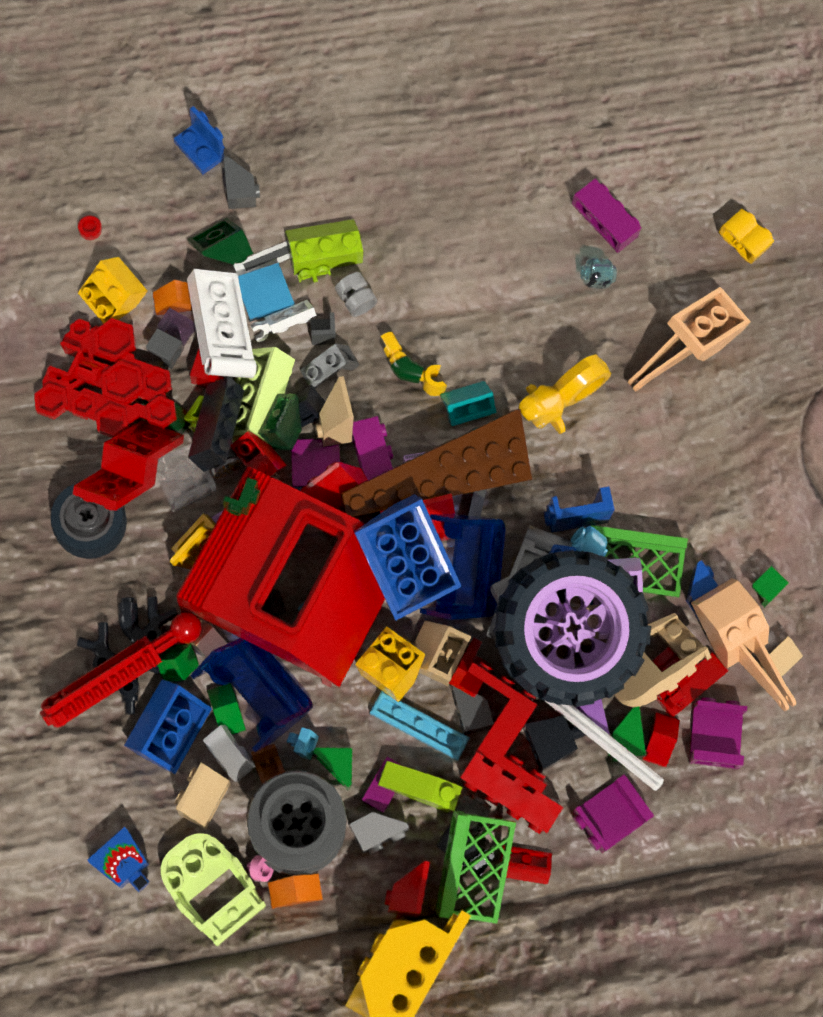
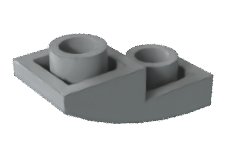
[203,725,255,782]

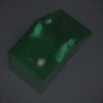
[258,393,302,450]

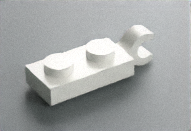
[250,300,316,342]

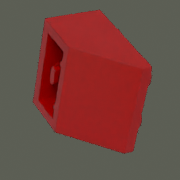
[301,462,368,512]

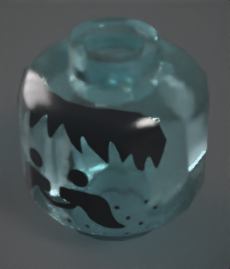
[580,258,617,289]

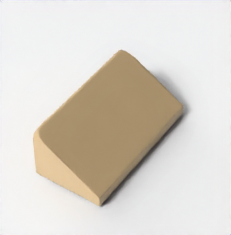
[759,636,803,682]

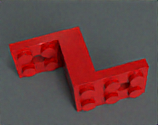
[468,661,547,793]

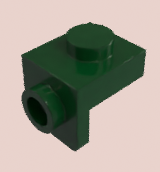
[223,478,261,516]

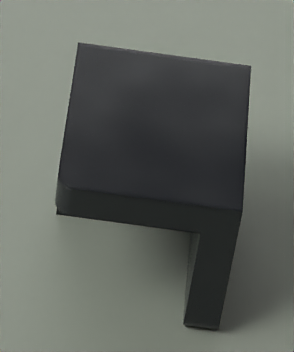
[288,385,325,427]

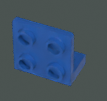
[174,106,225,175]

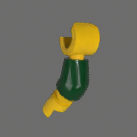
[381,332,447,396]

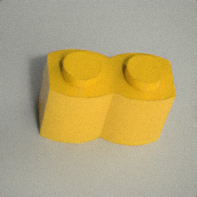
[719,209,774,264]

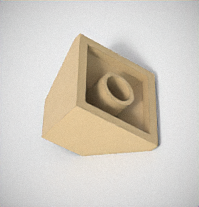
[315,376,354,447]

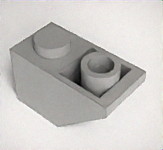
[349,812,409,855]

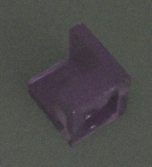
[157,307,195,347]

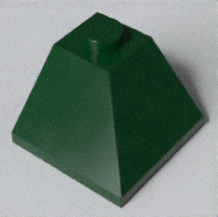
[187,217,253,265]

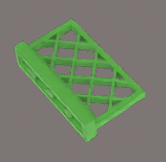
[591,525,688,597]
[435,810,516,924]

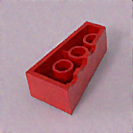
[460,752,564,834]

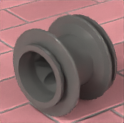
[247,771,347,876]

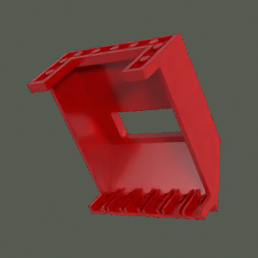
[176,466,385,688]

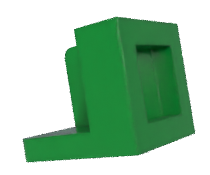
[751,566,789,608]
[157,644,199,682]

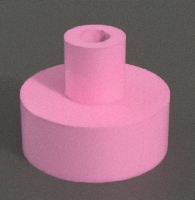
[247,855,274,882]

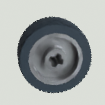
[50,482,127,559]

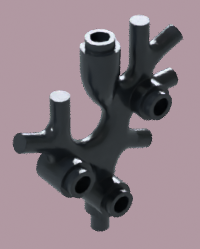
[77,597,178,715]

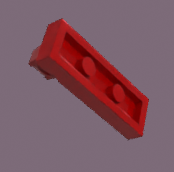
[656,652,728,718]

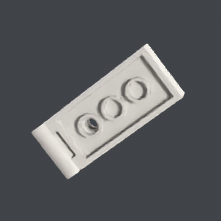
[187,269,256,378]

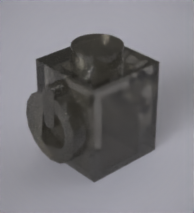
[451,794,491,836]

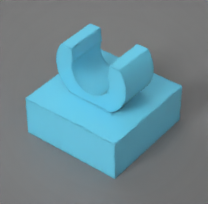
[287,727,319,760]

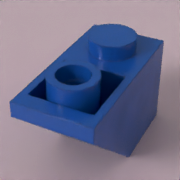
[686,560,720,621]

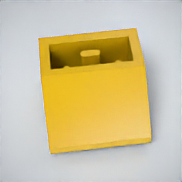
[78,257,148,324]
[355,627,425,702]

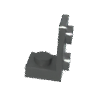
[301,343,360,388]

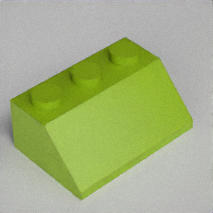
[286,219,363,275]

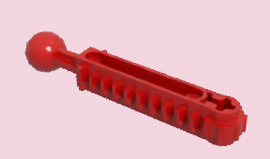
[40,612,202,728]

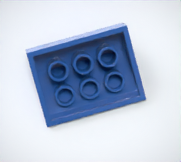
[354,494,462,620]

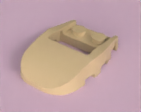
[614,613,711,707]

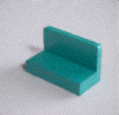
[440,381,497,426]

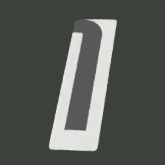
[233,241,291,276]

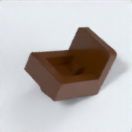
[251,744,285,785]

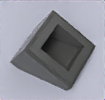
[262,589,286,616]

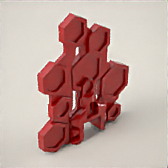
[34,318,177,438]

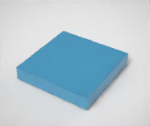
[238,263,295,322]

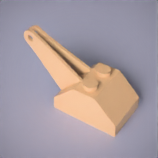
[627,287,751,392]
[691,578,796,711]

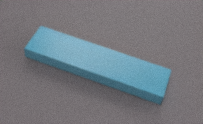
[370,691,470,761]

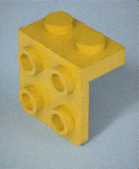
[170,513,216,569]

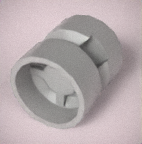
[335,272,378,317]

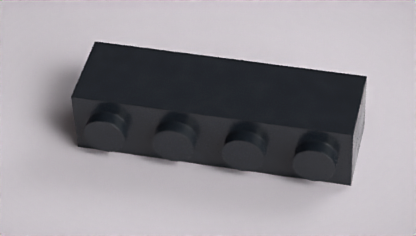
[188,376,244,472]

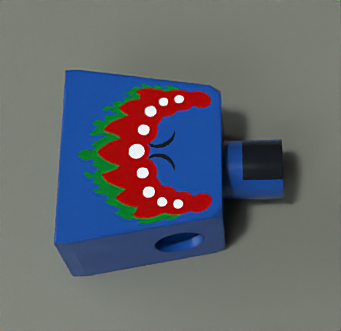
[87,827,150,892]

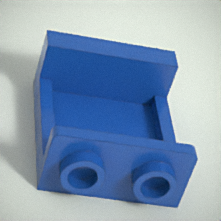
[544,486,615,533]

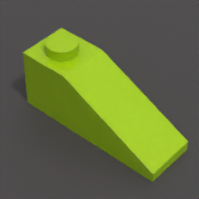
[378,761,462,813]

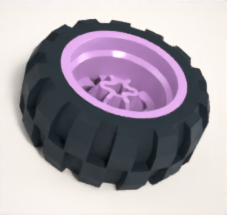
[493,550,651,707]

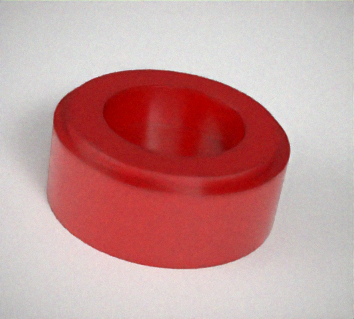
[78,215,102,240]

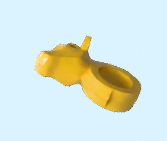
[518,354,611,434]

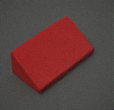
[498,845,552,884]

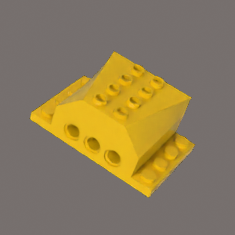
[345,910,471,1017]

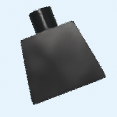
[523,716,586,772]

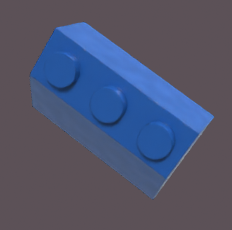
[124,680,212,774]

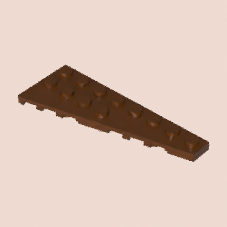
[340,409,532,517]

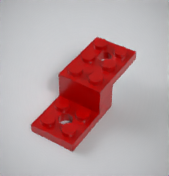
[73,420,184,511]

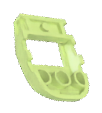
[161,833,266,946]

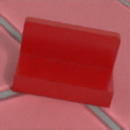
[449,637,491,697]

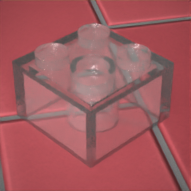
[156,443,217,512]

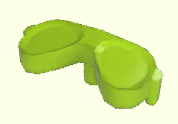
[297,265,331,283]

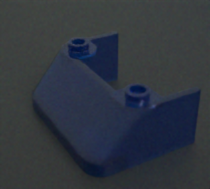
[420,514,506,620]
[190,638,313,752]

